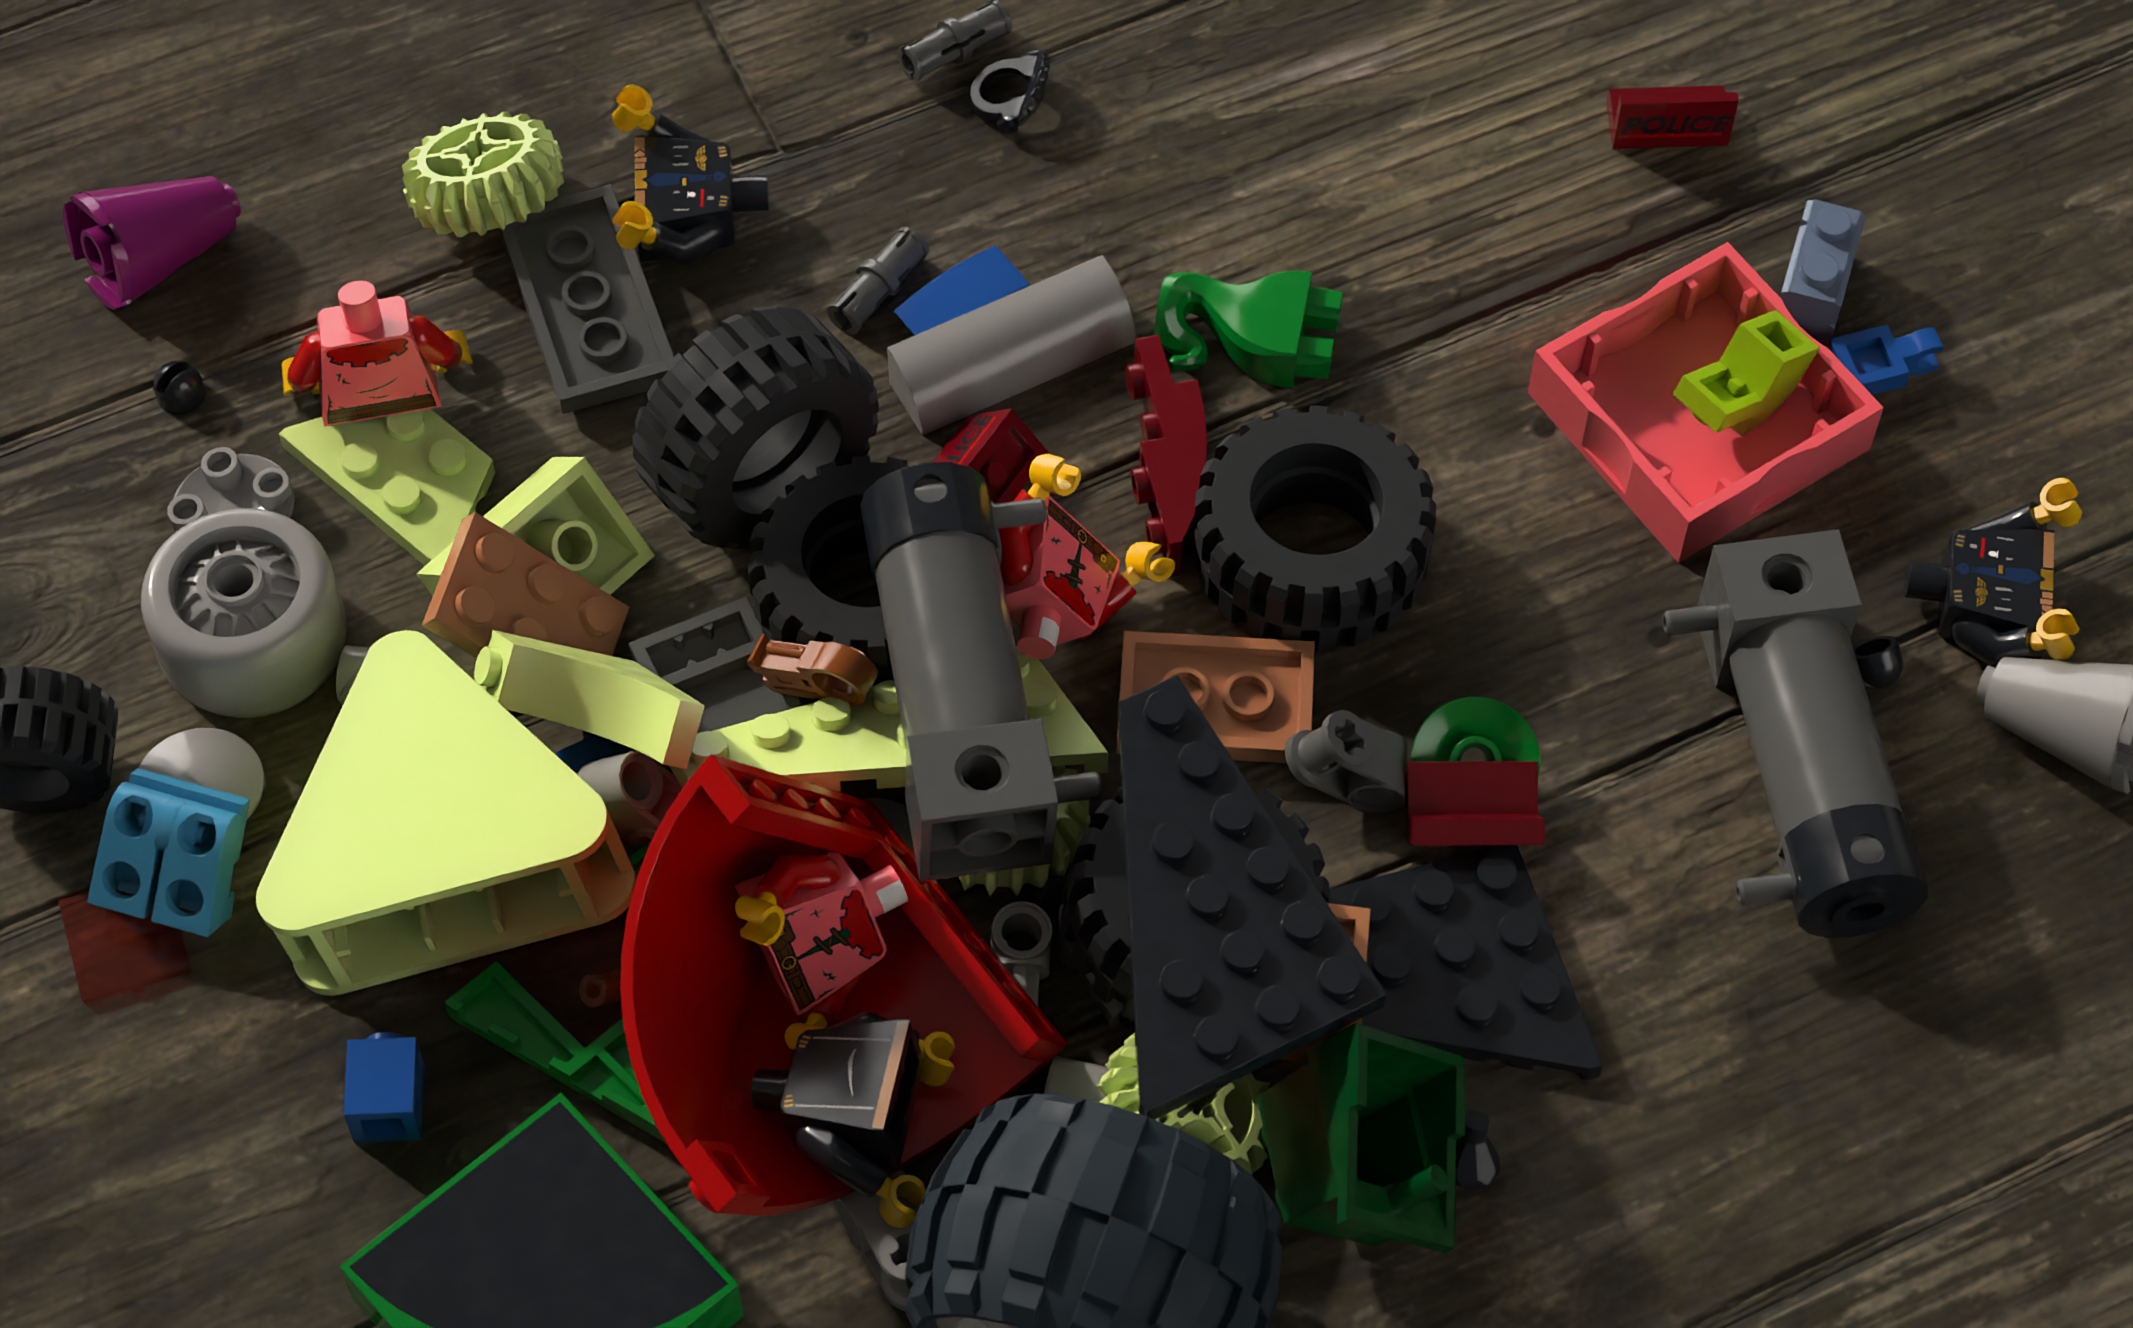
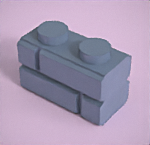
[1780,199,1866,345]

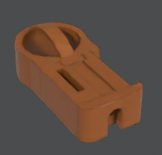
[747,634,878,706]

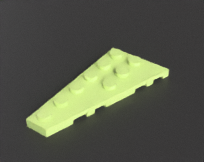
[669,646,1108,792]

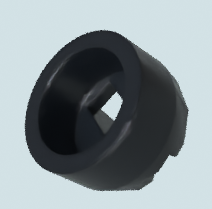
[153,360,206,415]
[1853,636,1904,689]

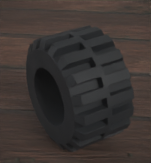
[0,666,118,813]

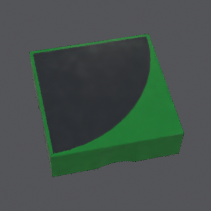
[339,1093,744,1328]

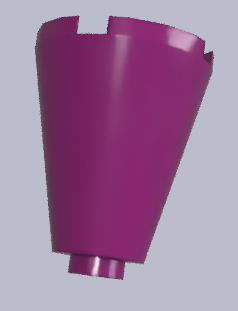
[63,176,241,310]

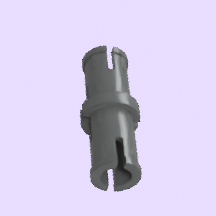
[897,0,1012,81]
[827,227,929,335]

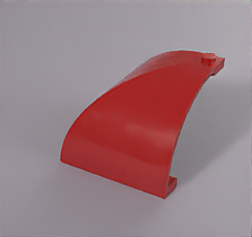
[620,754,1068,1216]

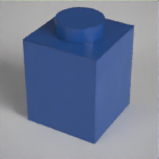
[344,1032,425,1143]

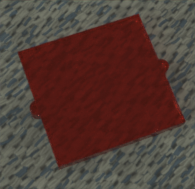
[58,890,192,1004]

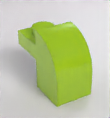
[1673,310,1820,435]

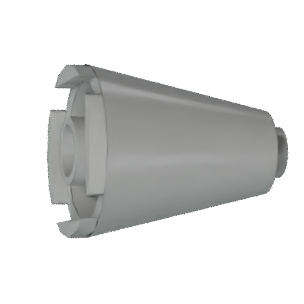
[1976,657,2133,794]

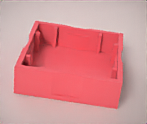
[1528,242,1884,563]

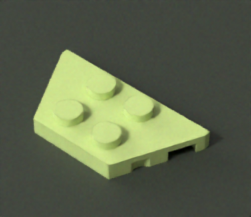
[279,409,495,566]

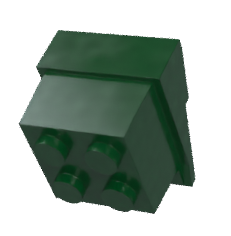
[1257,1023,1465,1253]

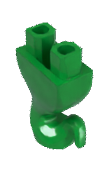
[1154,270,1343,389]

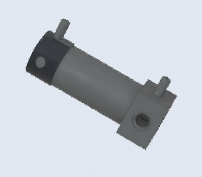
[860,462,1102,882]
[1662,529,1928,938]

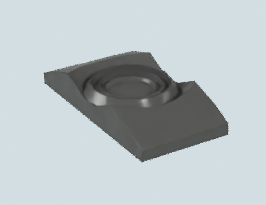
[629,597,848,795]

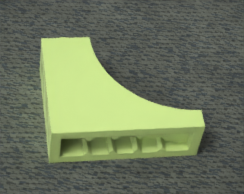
[474,630,705,769]

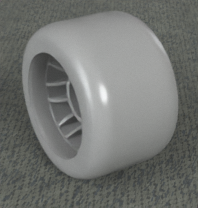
[141,508,347,718]

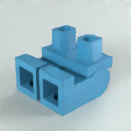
[87,768,250,937]

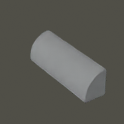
[887,255,1136,436]

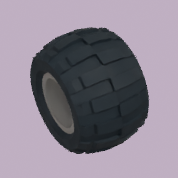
[905,1094,1282,1328]

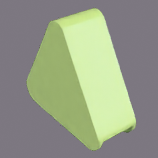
[256,630,637,996]

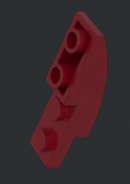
[1125,334,1207,578]

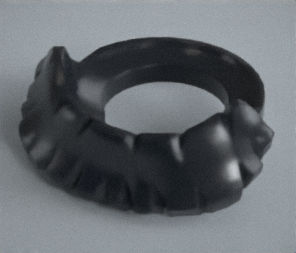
[970,49,1050,133]

